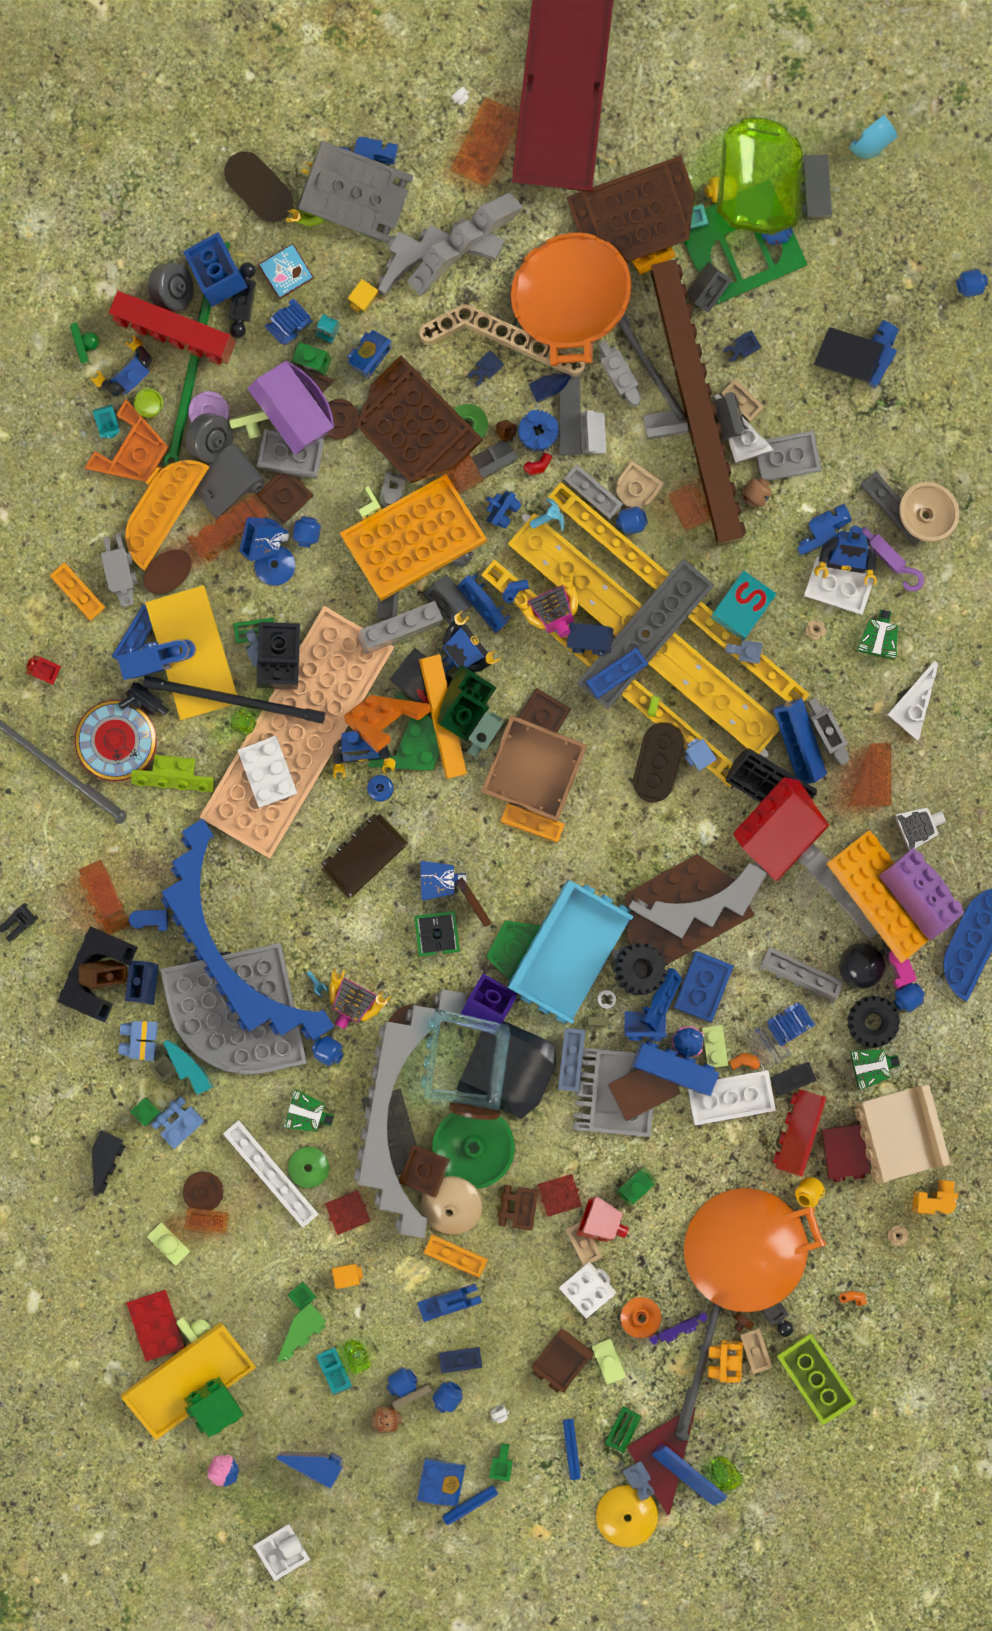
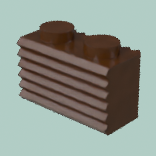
[78,959,127,989]

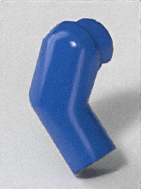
[503,579,529,603]

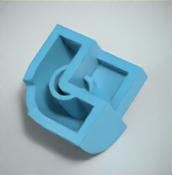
[849,115,898,159]

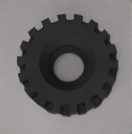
[613,943,668,996]
[847,996,900,1047]

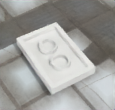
[804,557,874,615]
[238,736,298,808]

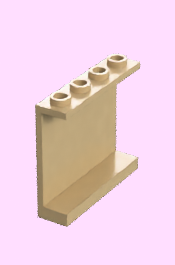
[855,1084,951,1184]

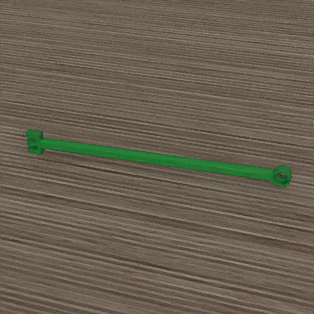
[164,241,230,467]

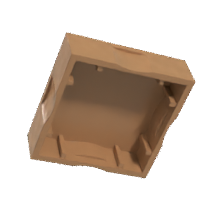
[481,715,588,821]

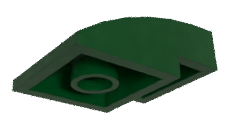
[437,664,497,741]

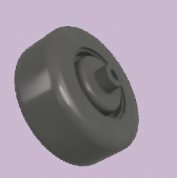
[148,263,194,312]
[186,413,234,464]

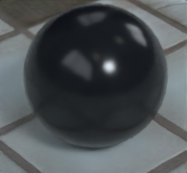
[839,943,885,989]

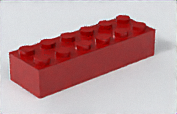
[109,291,236,365]

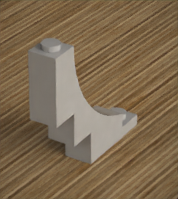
[628,862,767,939]

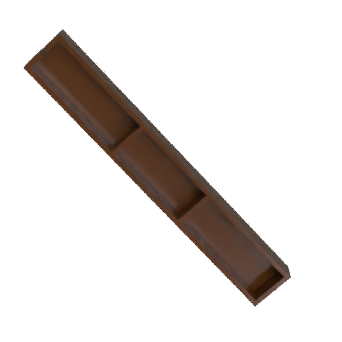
[650,259,746,548]

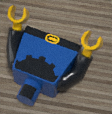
[90,335,152,396]
[814,526,877,586]
[442,611,501,672]
[333,731,396,778]

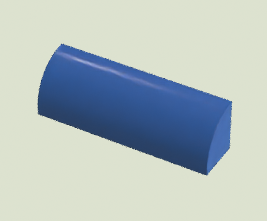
[773,698,827,784]

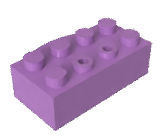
[247,361,334,455]
[879,848,964,941]

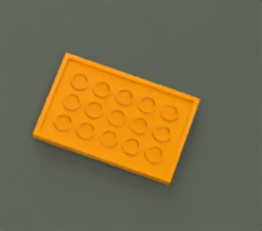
[340,474,487,601]
[826,830,929,963]

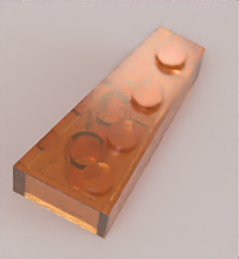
[187,494,270,563]

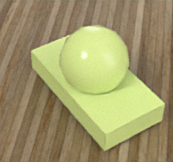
[147,1222,190,1266]
[176,1316,210,1343]

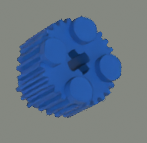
[265,298,313,345]
[518,409,559,453]
[767,1002,815,1047]

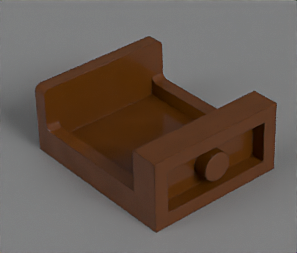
[531,1327,594,1393]

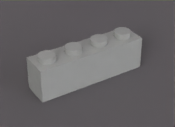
[358,601,443,655]

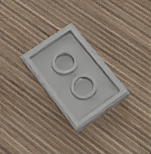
[257,429,324,479]
[756,431,821,481]

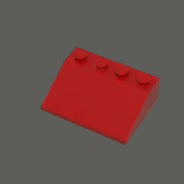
[732,778,830,881]
[772,1089,827,1177]

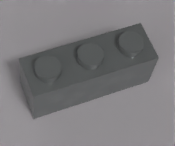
[799,154,832,220]

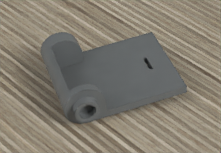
[195,444,265,520]

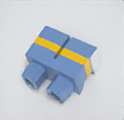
[119,1021,158,1061]

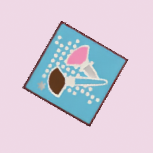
[258,243,314,300]

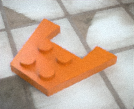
[84,399,169,482]
[344,695,431,752]

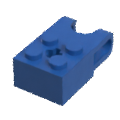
[117,639,196,680]

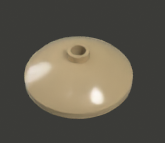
[899,482,959,542]
[421,1176,483,1234]

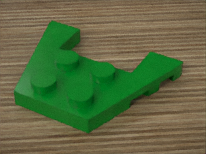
[368,692,440,771]
[486,920,541,981]

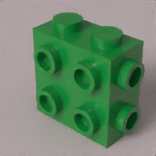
[184,1377,244,1438]

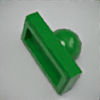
[70,322,100,366]

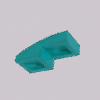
[316,1347,353,1395]

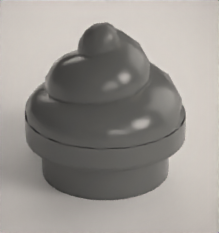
[453,551,473,567]

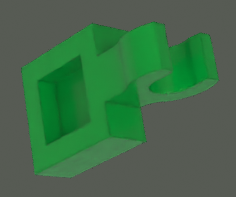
[489,1443,513,1482]

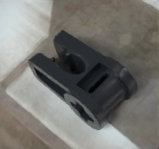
[0,903,39,943]

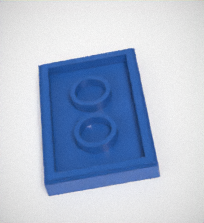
[673,951,734,1023]

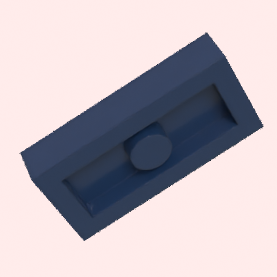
[439,1346,482,1373]

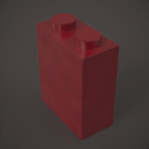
[821,1124,870,1182]

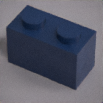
[566,623,614,656]
[125,960,159,1005]

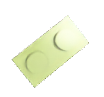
[702,1025,728,1068]

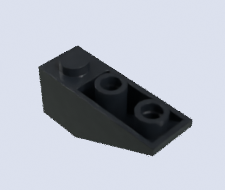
[92,1129,126,1197]

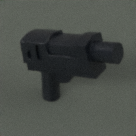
[118,682,169,716]

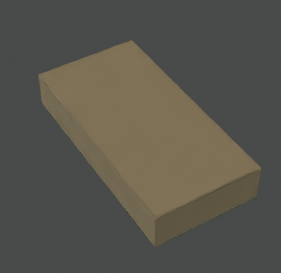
[392,1383,432,1410]

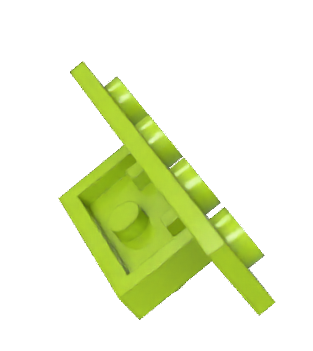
[131,755,214,792]

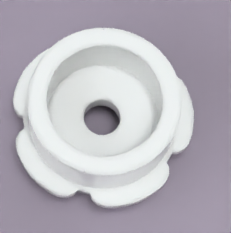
[451,87,470,105]
[490,1405,509,1423]

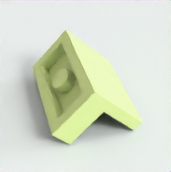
[359,486,381,520]

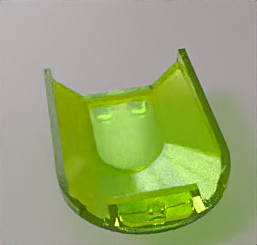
[716,117,803,235]

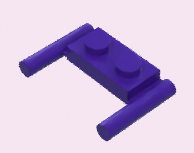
[649,1311,707,1344]

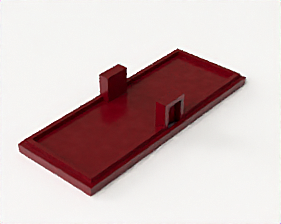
[511,0,614,192]

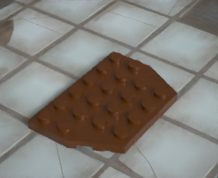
[566,155,695,263]
[356,356,483,483]
[625,854,755,974]

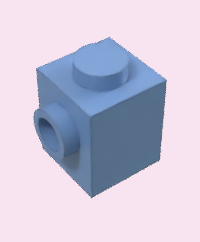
[684,738,716,772]

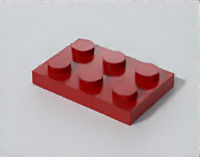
[126,1289,185,1361]

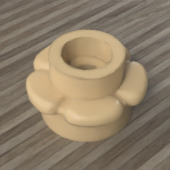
[806,620,826,640]
[888,1225,908,1246]

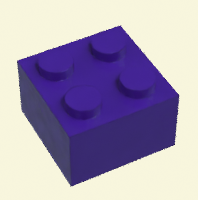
[460,974,518,1034]

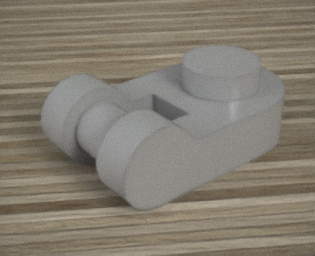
[380,471,406,508]

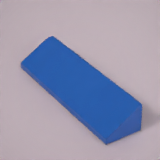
[652,1443,727,1506]

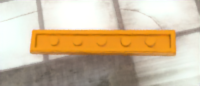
[419,654,467,779]

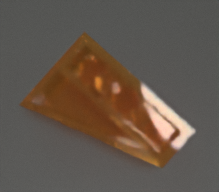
[848,743,891,806]
[78,860,131,935]

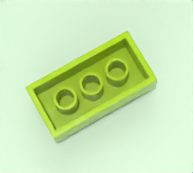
[775,1332,857,1425]

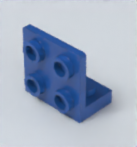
[624,1011,667,1041]

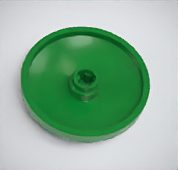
[432,1112,515,1189]

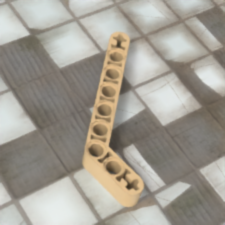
[419,304,585,377]

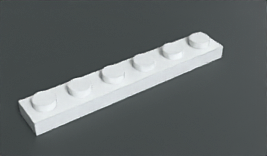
[223,1120,319,1227]

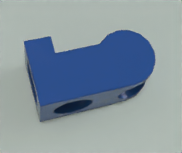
[129,910,168,931]

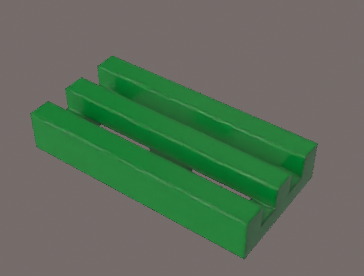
[233,617,274,644]
[605,1406,642,1453]

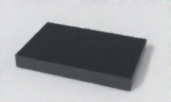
[814,327,885,383]

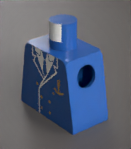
[239,517,289,561]
[420,861,466,901]

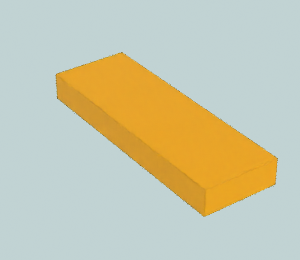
[49,562,106,621]
[500,803,565,843]
[423,1234,488,1278]

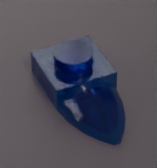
[529,373,571,403]

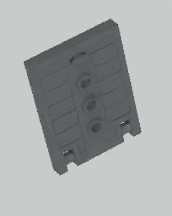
[296,141,414,243]

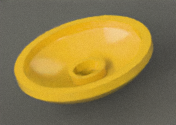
[596,1485,658,1547]

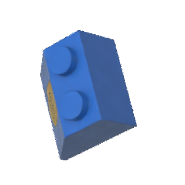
[347,330,392,379]
[417,1457,466,1506]

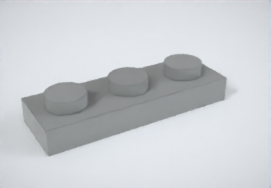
[563,464,623,520]

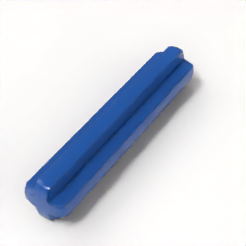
[563,1418,581,1480]
[442,1485,498,1526]

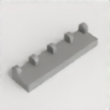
[759,947,843,1004]

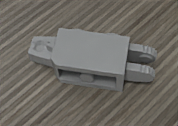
[598,340,641,407]
[101,533,138,607]
[808,698,849,766]

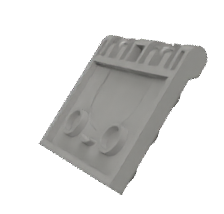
[573,1048,653,1137]

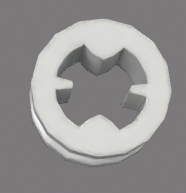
[597,990,616,1009]

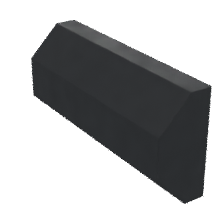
[726,748,817,803]

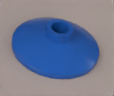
[254,546,295,586]

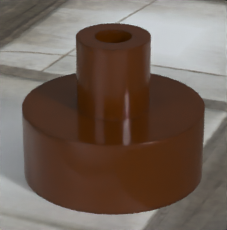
[496,420,517,442]
[733,1312,754,1333]

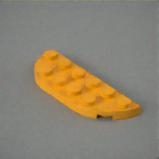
[125,460,210,571]

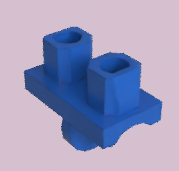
[485,490,522,528]

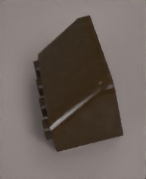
[321,814,409,900]

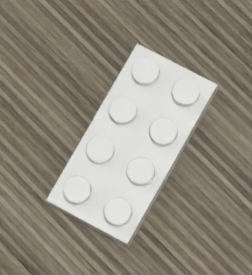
[688,1070,776,1125]

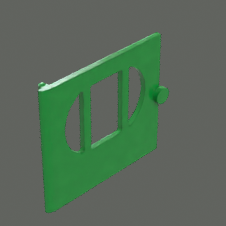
[685,180,808,306]

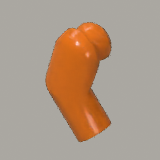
[728,1053,760,1070]
[839,1291,867,1306]

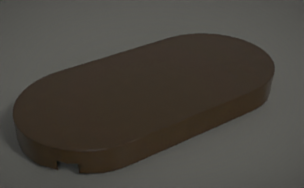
[224,151,293,222]
[633,722,684,803]

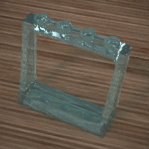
[421,1009,510,1110]

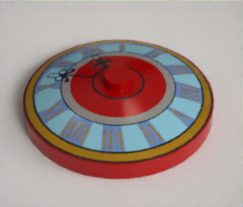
[75,700,157,782]

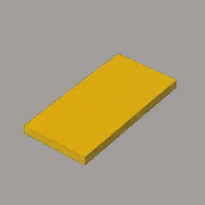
[145,585,237,720]
[120,1322,256,1440]

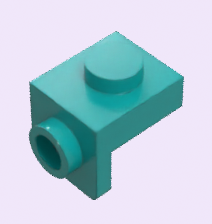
[92,404,120,439]

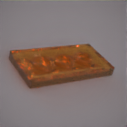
[450,97,519,188]

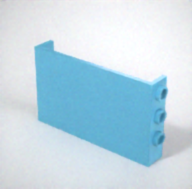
[507,879,634,1024]

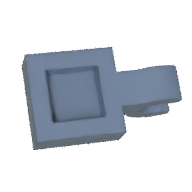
[245,629,258,667]
[725,640,762,664]
[623,1461,655,1501]

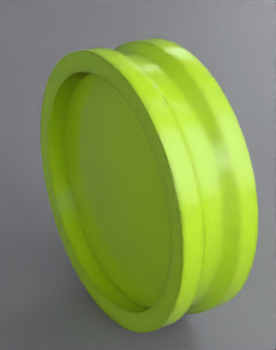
[134,388,163,418]

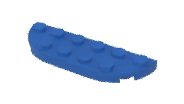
[943,889,992,1002]

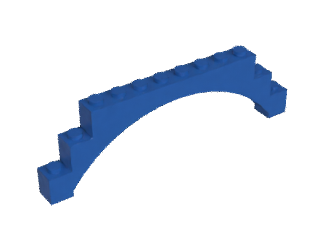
[161,819,334,1042]

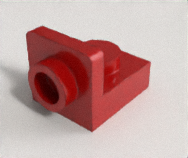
[26,655,61,685]

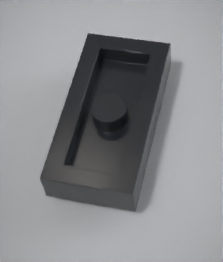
[771,1062,817,1096]

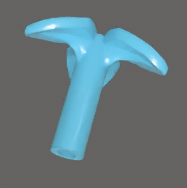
[530,498,565,531]

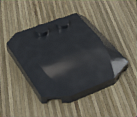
[456,1021,556,1119]

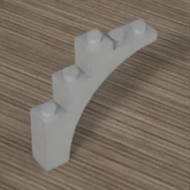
[408,192,523,296]
[377,218,505,296]
[797,844,878,939]

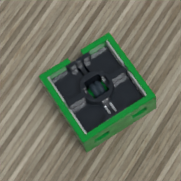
[414,911,460,957]

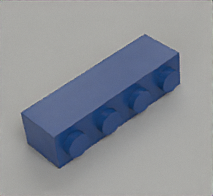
[631,1041,719,1096]

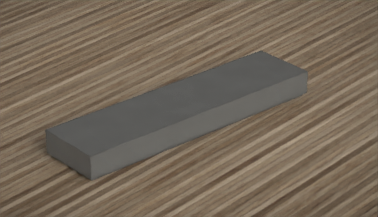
[560,373,580,455]
[860,471,921,546]

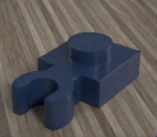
[723,330,762,363]
[468,350,505,387]

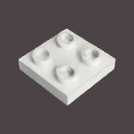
[559,1262,617,1319]
[253,1523,310,1581]

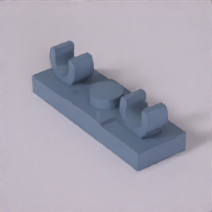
[558,1028,585,1092]

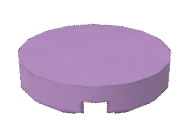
[189,391,229,422]

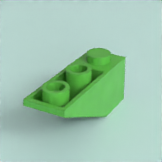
[277,1302,327,1362]

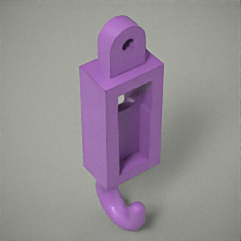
[862,527,925,592]

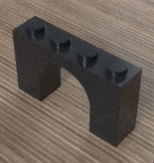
[57,926,138,1022]

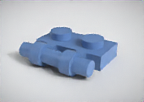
[151,1096,204,1149]

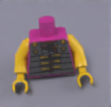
[514,572,579,637]
[329,967,391,1029]

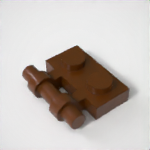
[497,1184,539,1231]

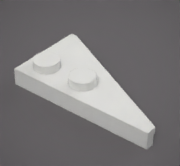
[715,394,774,463]
[888,661,938,741]

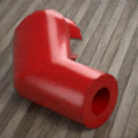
[524,452,553,475]

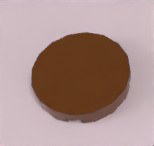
[327,399,359,440]
[183,1171,224,1213]

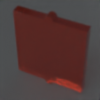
[538,1174,582,1217]
[325,1190,371,1235]

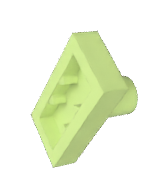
[229,410,269,439]
[592,1338,626,1385]

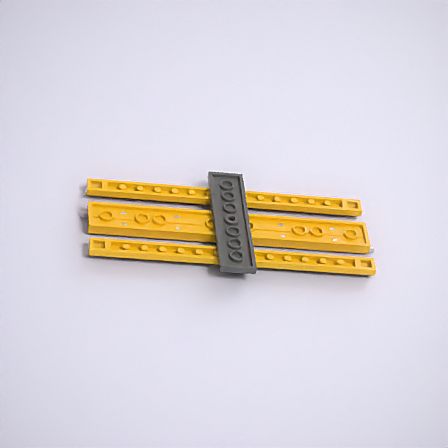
[481,482,810,788]

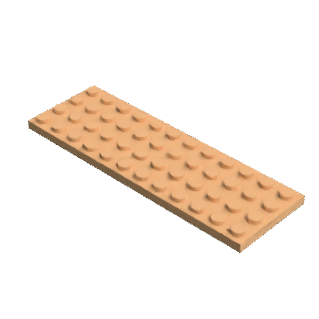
[199,606,395,859]

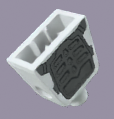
[894,808,946,851]

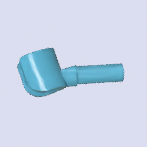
[306,971,329,998]

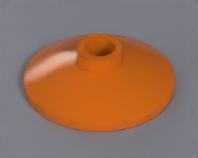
[620,1297,662,1338]

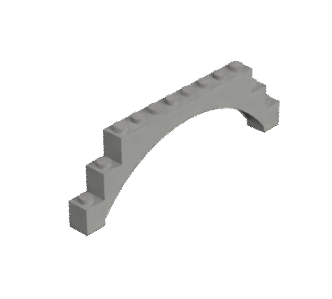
[354,989,466,1238]

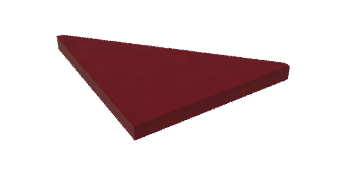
[627,1406,696,1516]

